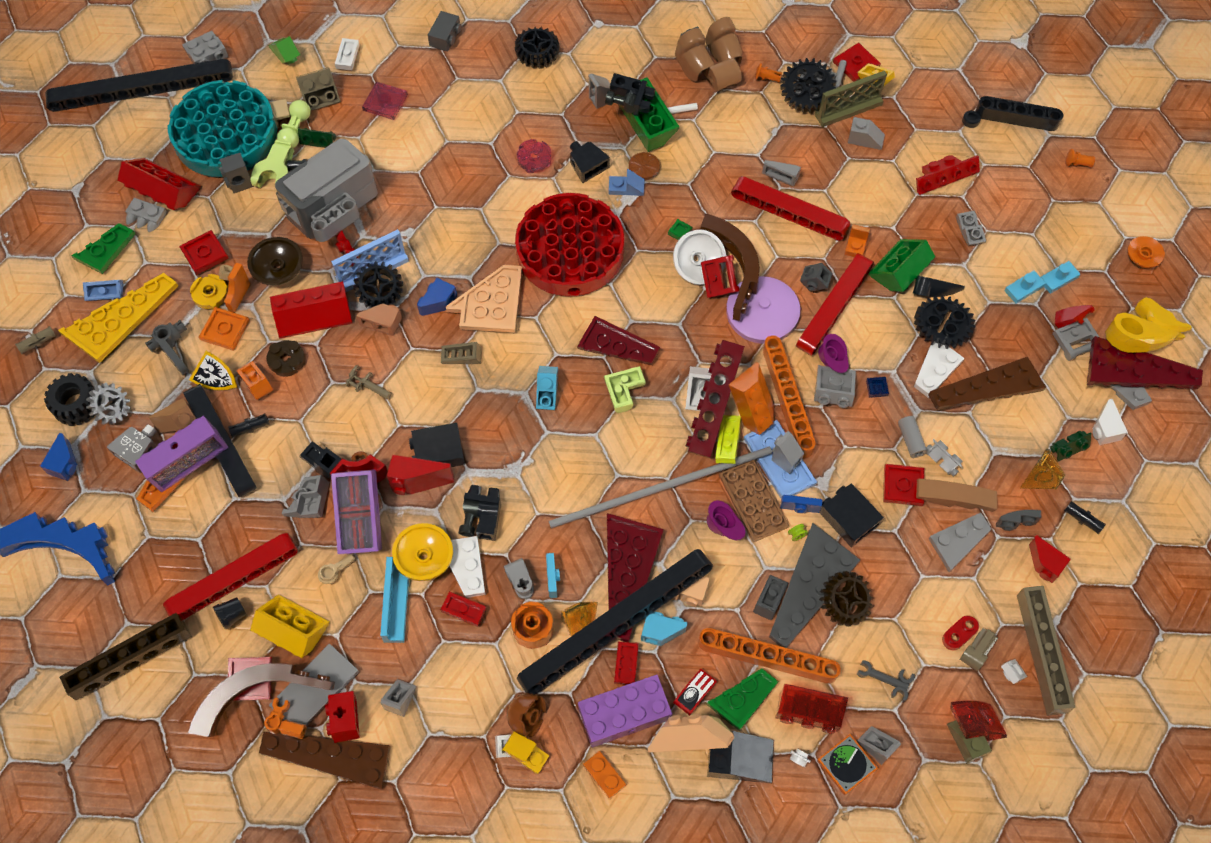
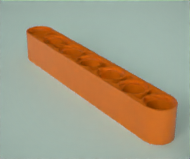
[763,335,815,458]
[698,628,841,684]

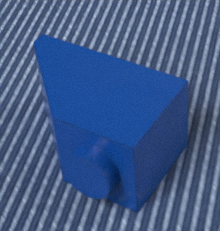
[40,433,77,481]

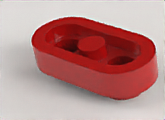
[942,616,979,651]

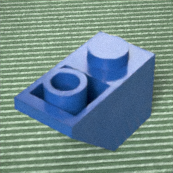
[417,278,457,316]

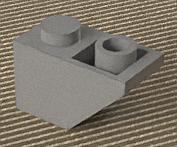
[772,431,804,474]

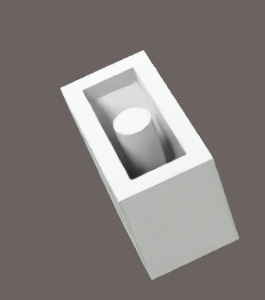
[1092,399,1128,445]

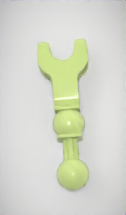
[250,100,311,188]

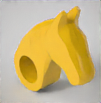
[1105,297,1192,353]

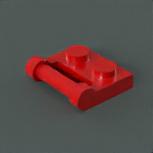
[701,255,740,298]

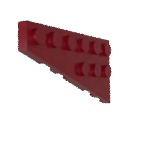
[607,513,664,642]

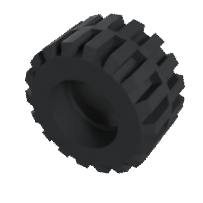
[44,373,95,426]

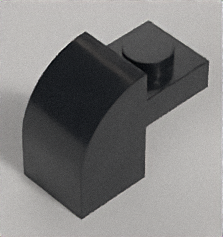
[299,441,342,479]

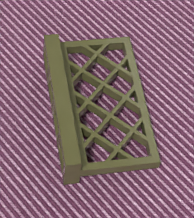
[815,71,887,128]

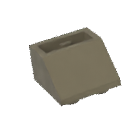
[296,67,341,110]

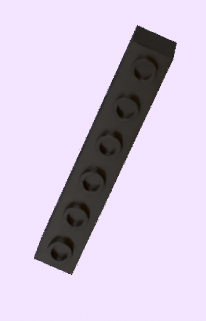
[59,613,192,701]

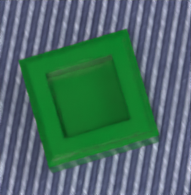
[668,219,693,240]

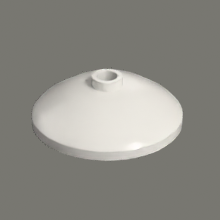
[673,230,726,285]

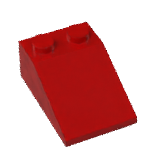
[387,455,454,495]

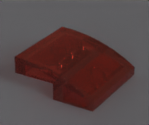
[950,701,1007,741]

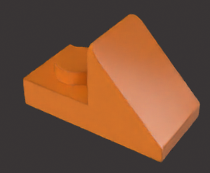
[844,224,870,257]

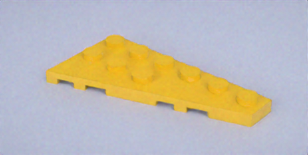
[58,273,178,363]

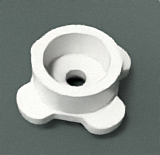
[790,748,811,767]

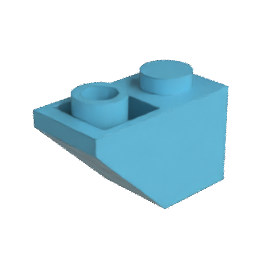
[536,366,558,410]
[641,612,688,646]

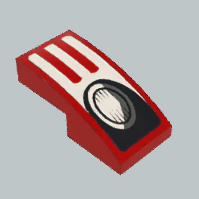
[673,669,717,716]

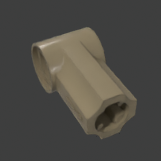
[959,628,998,672]

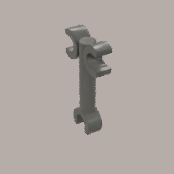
[857,660,915,703]

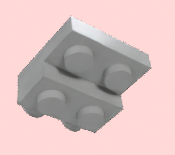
[182,31,228,64]
[814,365,856,408]

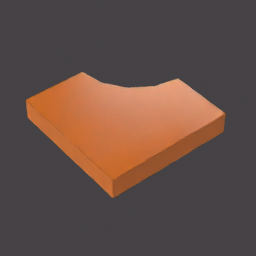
[224,263,251,313]

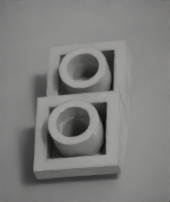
[956,211,986,246]

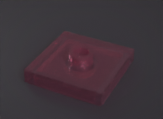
[362,81,408,120]

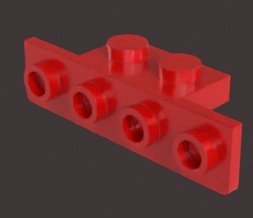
[916,155,980,195]

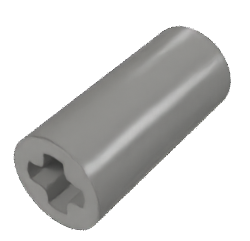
[898,416,927,458]

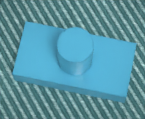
[1041,261,1080,294]
[1004,270,1046,304]

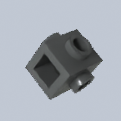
[800,263,833,291]

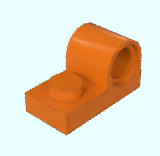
[236,361,273,400]

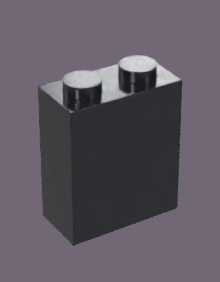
[409,423,465,467]
[820,483,884,548]

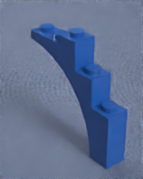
[0,512,115,586]

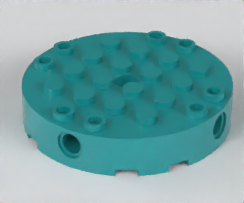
[167,80,277,177]

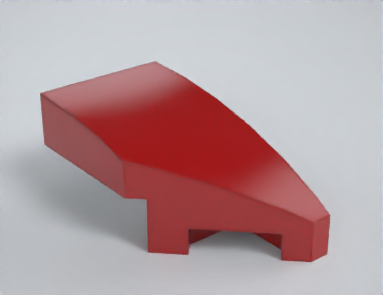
[1055,305,1095,329]

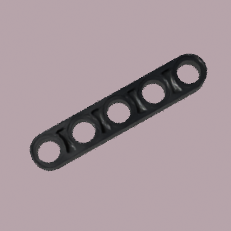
[975,96,1064,131]

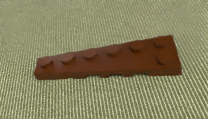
[928,357,1046,411]
[259,732,390,790]

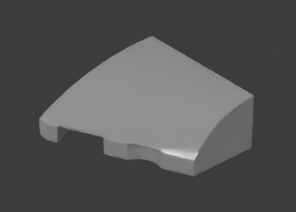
[282,475,330,518]

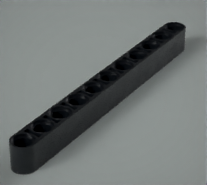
[45,59,233,112]
[517,549,713,695]

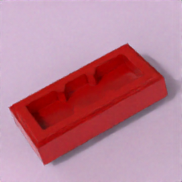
[614,641,639,685]

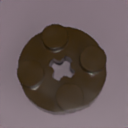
[266,340,305,377]

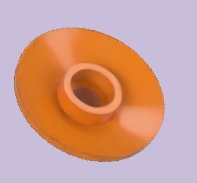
[1127,236,1165,268]

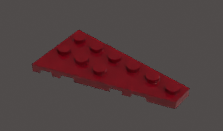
[1087,336,1203,389]

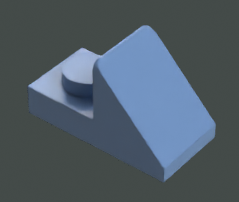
[609,169,644,196]

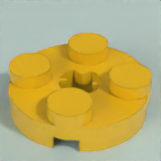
[190,274,228,310]

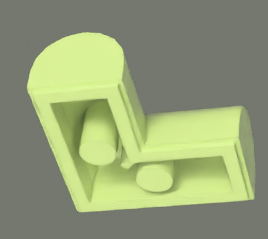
[604,366,646,413]

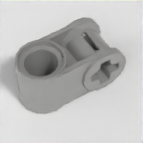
[503,558,534,599]

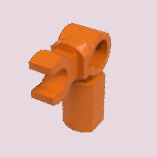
[264,697,307,739]

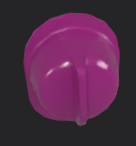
[818,334,849,373]
[707,500,746,540]

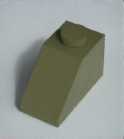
[947,716,992,764]

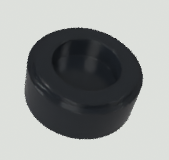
[962,110,981,128]

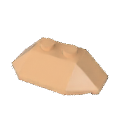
[648,714,734,752]

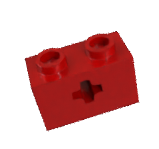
[325,691,360,743]

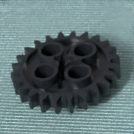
[780,58,836,113]
[914,295,976,349]

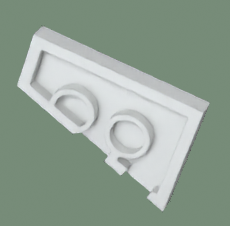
[914,343,964,398]
[449,536,485,598]

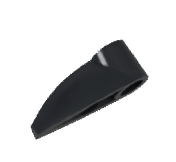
[913,275,965,297]

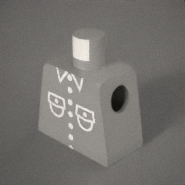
[107,424,157,473]

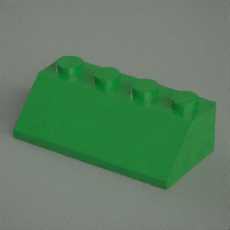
[617,77,679,152]

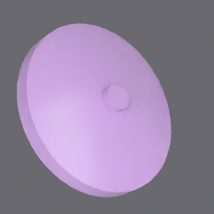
[726,276,800,344]

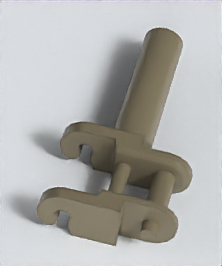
[346,365,391,400]

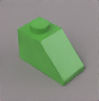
[268,36,300,64]

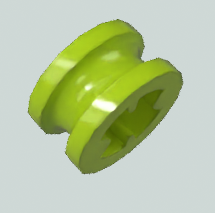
[788,524,808,541]

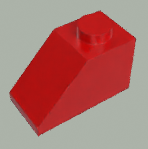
[1029,535,1071,583]

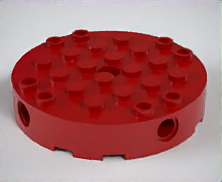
[515,193,624,296]

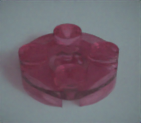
[517,139,551,173]

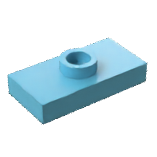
[546,553,560,598]

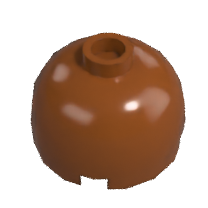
[506,693,546,738]

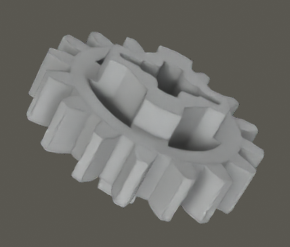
[86,383,130,425]

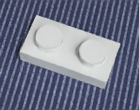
[335,38,360,70]

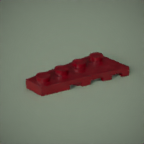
[577,316,661,365]

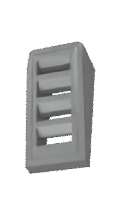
[762,160,801,186]

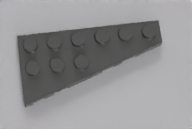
[769,523,860,648]

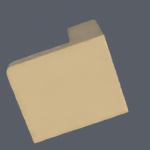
[269,99,290,128]

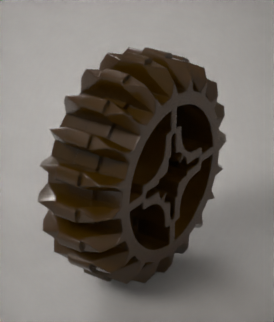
[819,571,874,627]

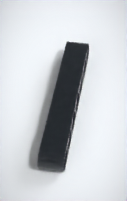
[183,384,257,497]

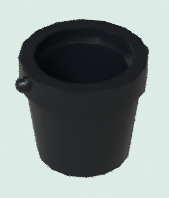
[213,597,246,630]

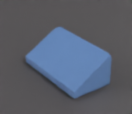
[83,280,123,301]

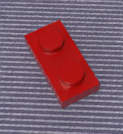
[440,591,487,627]

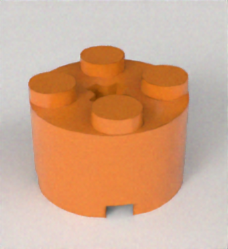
[511,602,553,649]

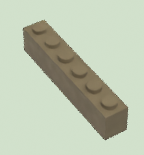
[1017,586,1075,716]

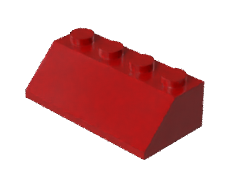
[117,158,201,210]
[270,281,353,339]

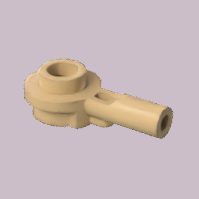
[318,554,355,584]

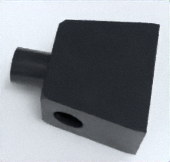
[570,141,610,183]

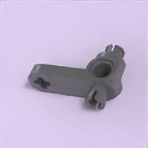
[145,320,189,375]

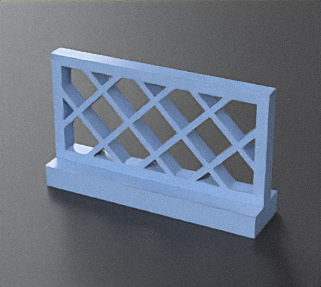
[331,229,409,292]

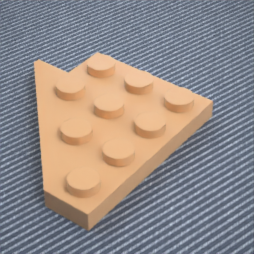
[446,265,522,333]

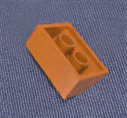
[729,362,774,435]

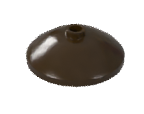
[247,237,303,285]

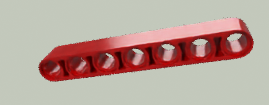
[731,176,850,241]
[796,253,874,356]
[163,533,298,620]

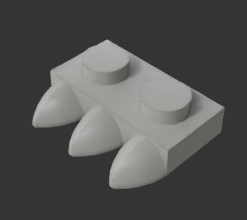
[125,198,167,232]

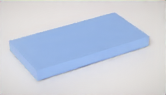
[743,420,817,499]

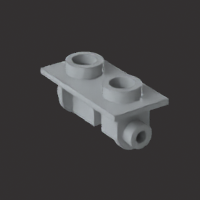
[926,439,963,477]

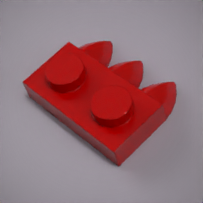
[335,230,358,267]

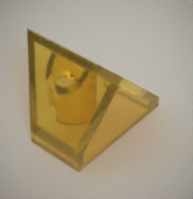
[1020,449,1065,489]
[561,602,598,637]

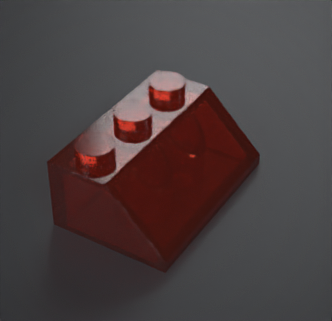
[775,684,848,734]

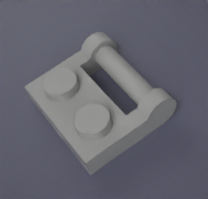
[1053,318,1099,361]

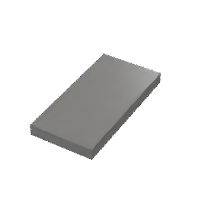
[269,644,359,726]

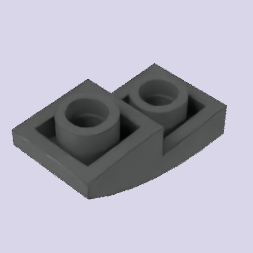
[996,510,1041,531]

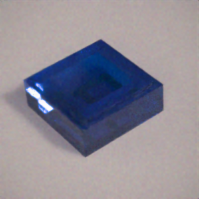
[866,377,889,398]

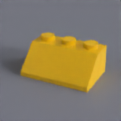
[250,594,330,658]

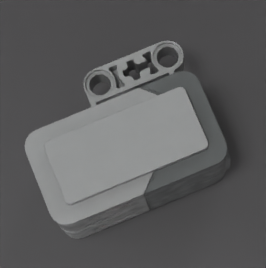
[275,139,378,242]

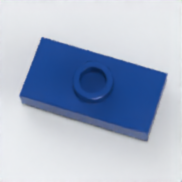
[780,495,822,513]

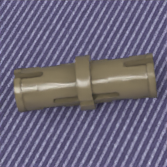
[15,326,56,354]

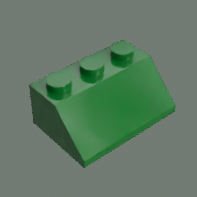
[868,239,936,292]

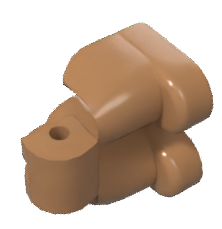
[675,17,742,92]

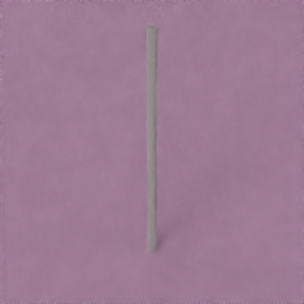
[549,446,772,528]

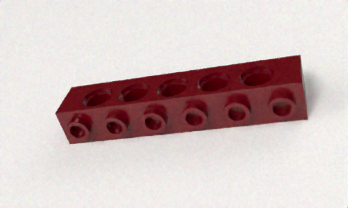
[686,340,745,458]

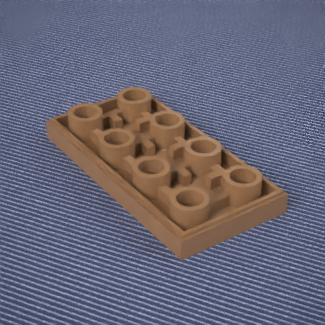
[719,460,789,543]

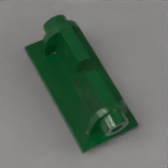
[298,128,336,148]
[1050,431,1092,462]

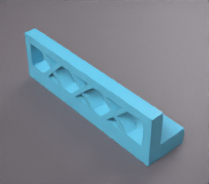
[380,557,409,643]

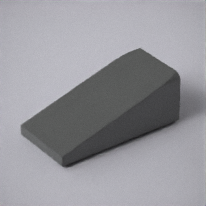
[753,575,788,620]

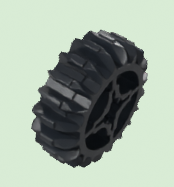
[514,26,560,68]
[353,261,403,308]

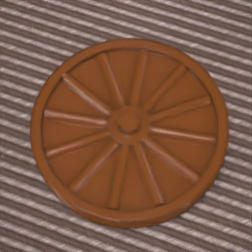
[629,152,660,180]

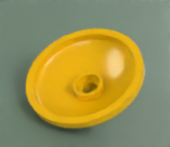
[392,523,453,581]

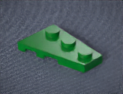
[71,223,136,274]
[706,668,779,731]

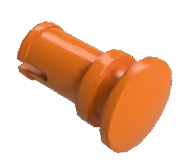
[755,63,782,83]
[1065,149,1095,168]

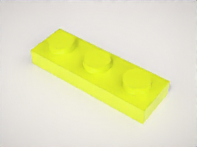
[715,415,742,464]

